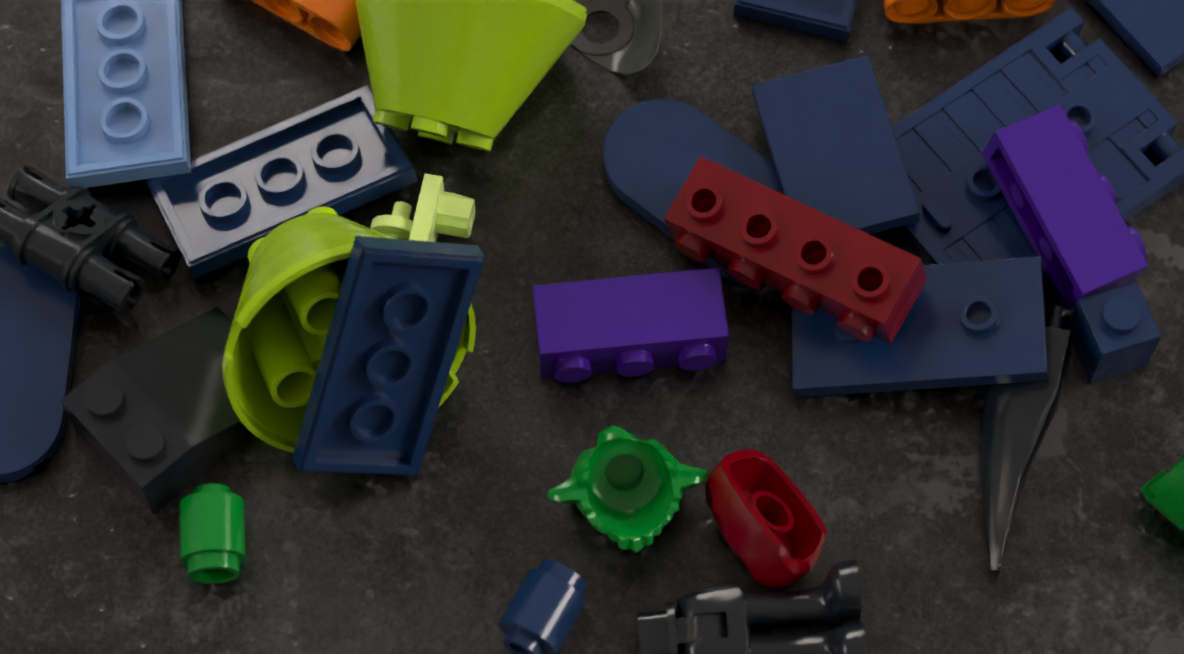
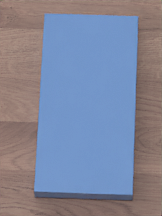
[61,0,191,188]

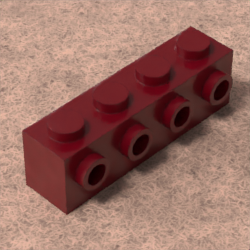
[664,156,927,344]

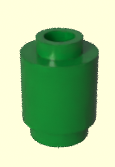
[179,483,246,584]

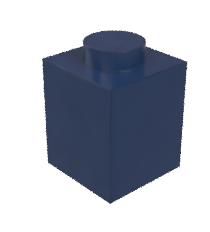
[1067,281,1162,384]

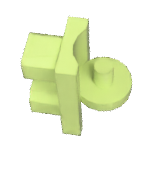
[370,173,475,242]

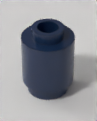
[498,559,587,654]

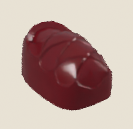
[703,449,828,589]

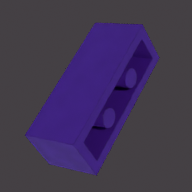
[982,104,1149,312]
[532,268,729,383]

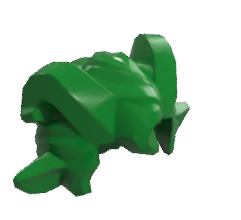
[547,426,709,553]

